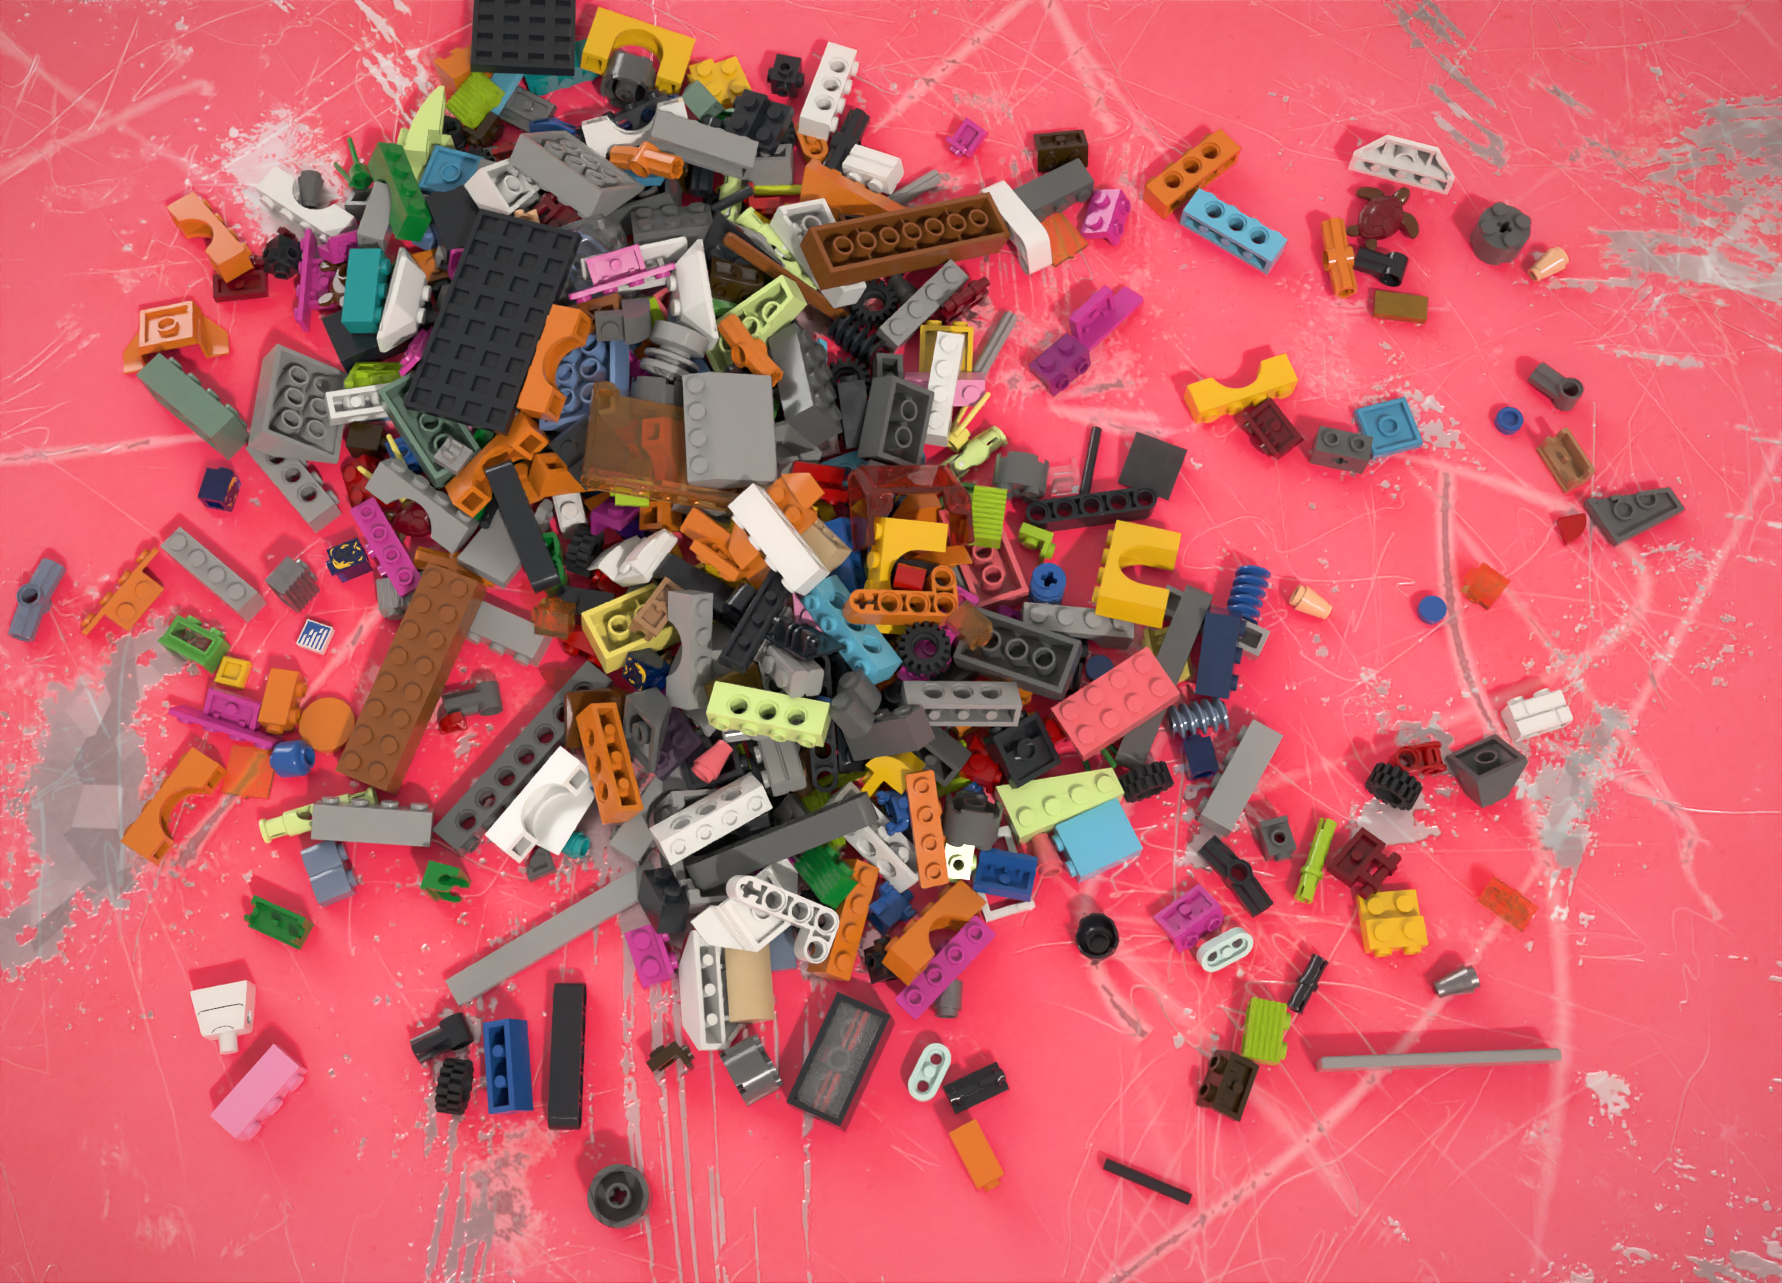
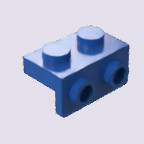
[973,848,1038,902]

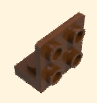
[564,687,631,749]

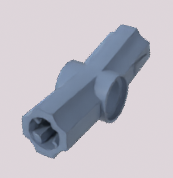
[8,558,67,643]

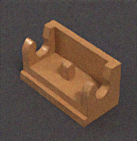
[1535,427,1596,494]
[628,576,684,641]

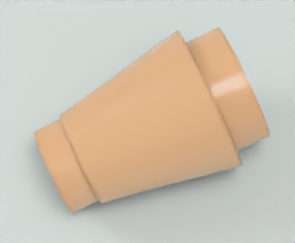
[1528,246,1569,282]
[1289,585,1333,620]

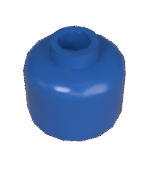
[270,740,316,778]

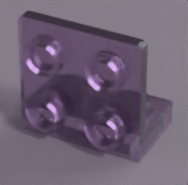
[654,707,702,781]

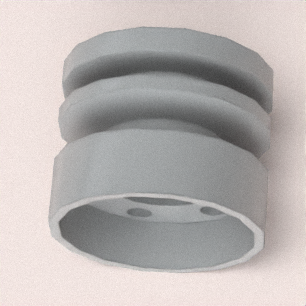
[639,320,709,384]

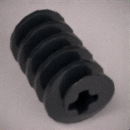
[827,315,886,370]

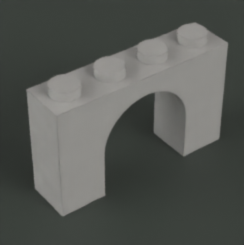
[357,181,449,271]

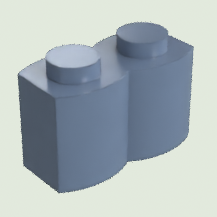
[300,840,359,907]

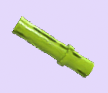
[1294,818,1337,904]

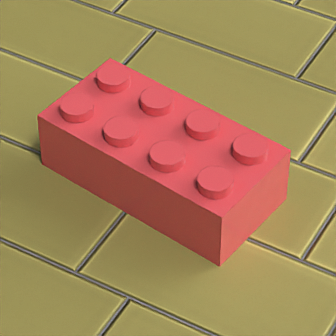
[938,502,1029,613]
[1051,646,1180,762]

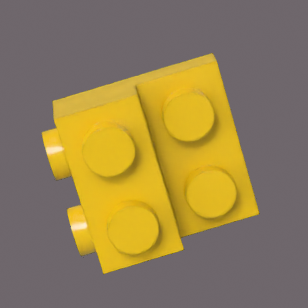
[686,56,752,110]
[919,320,974,372]
[1356,889,1428,957]

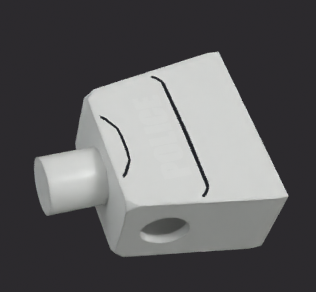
[190,980,256,1054]

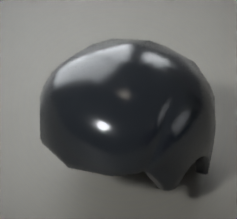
[1075,913,1120,961]

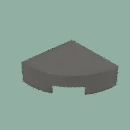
[527,847,557,883]

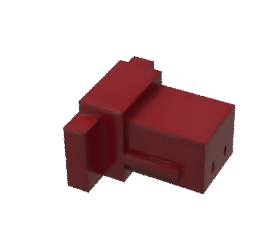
[277,226,296,239]

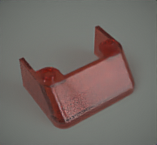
[848,465,975,552]

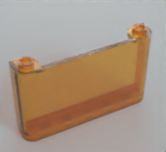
[581,381,748,513]

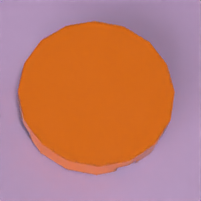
[299,697,357,754]

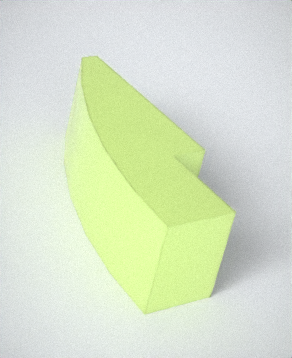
[404,85,446,166]

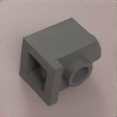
[1255,815,1297,863]

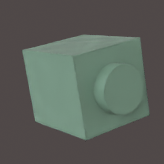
[679,79,725,122]

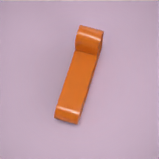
[842,565,958,626]

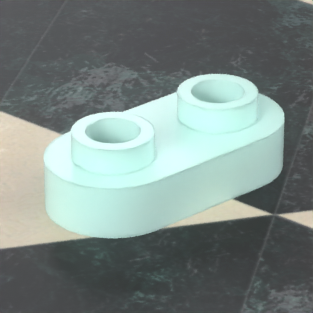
[1196,927,1253,972]
[908,1043,951,1102]

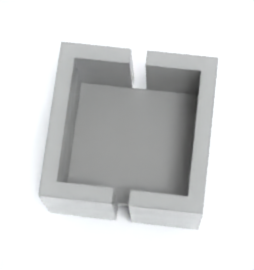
[775,421,822,478]

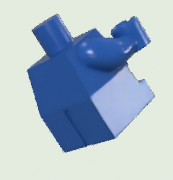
[876,790,911,836]
[866,880,917,937]

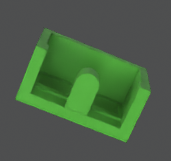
[157,615,231,675]

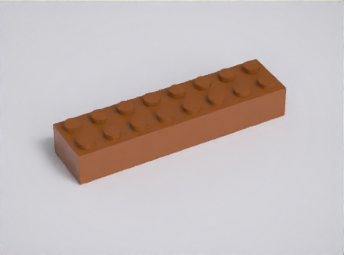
[800,192,1011,290]
[335,562,487,796]

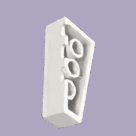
[464,158,541,216]
[769,198,867,308]

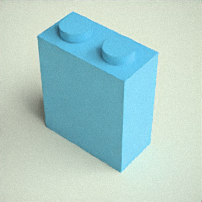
[1051,798,1143,884]

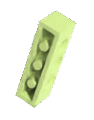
[706,681,831,748]

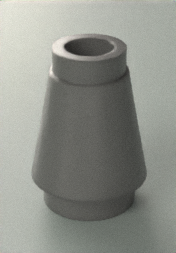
[298,170,324,210]

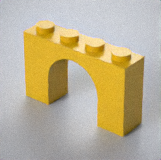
[580,7,696,95]
[864,516,948,635]
[1092,520,1182,629]

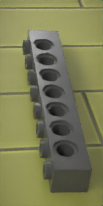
[432,660,615,857]

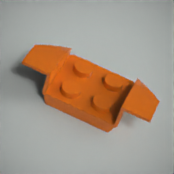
[123,300,230,375]
[728,473,825,571]
[891,491,973,569]

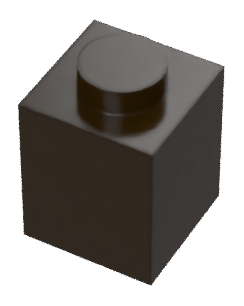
[346,422,388,461]

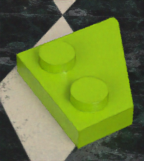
[344,362,410,389]

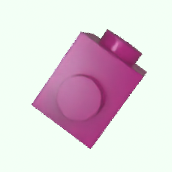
[945,117,988,159]

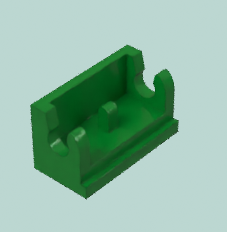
[420,860,472,903]
[244,895,314,950]

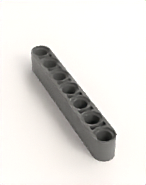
[1114,584,1214,771]
[685,791,879,892]

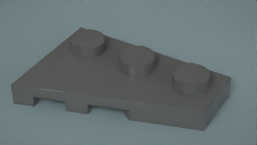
[1583,487,1685,548]

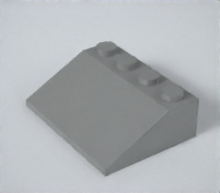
[509,130,645,220]
[248,344,348,464]
[682,372,778,493]

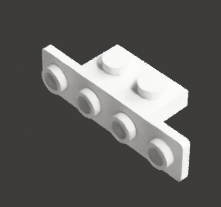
[580,236,688,295]

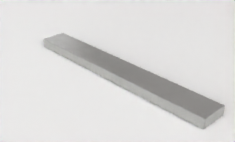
[445,860,655,1007]
[1315,1048,1562,1072]

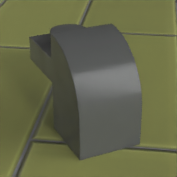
[594,298,652,345]

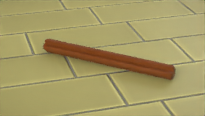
[723,232,850,321]

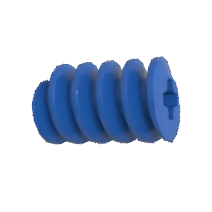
[1028,563,1066,605]
[1226,565,1271,625]

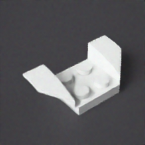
[587,528,678,587]
[690,858,800,952]

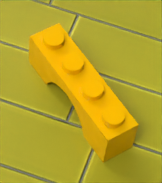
[1184,353,1298,424]

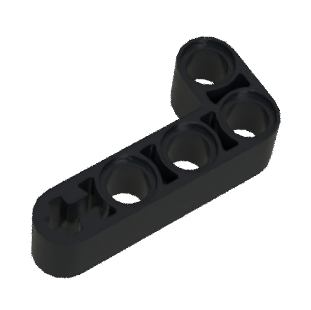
[651,553,758,631]

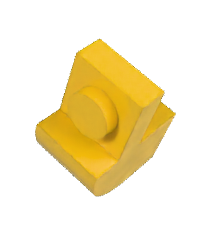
[860,752,926,797]

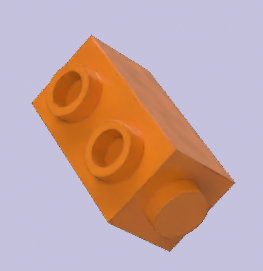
[258,668,308,735]
[948,1119,1004,1193]

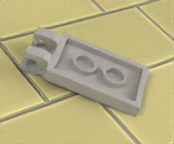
[457,498,555,589]

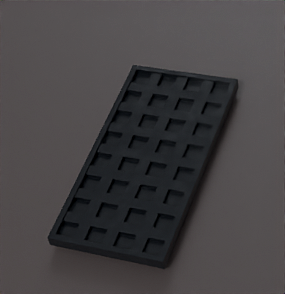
[470,0,576,76]
[403,208,582,436]

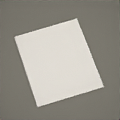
[535,779,595,855]

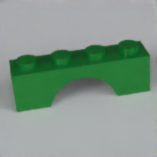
[367,142,432,242]

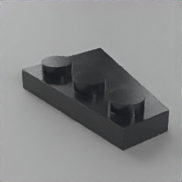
[703,210,783,286]

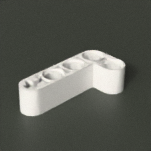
[979,180,1052,276]
[726,875,839,964]

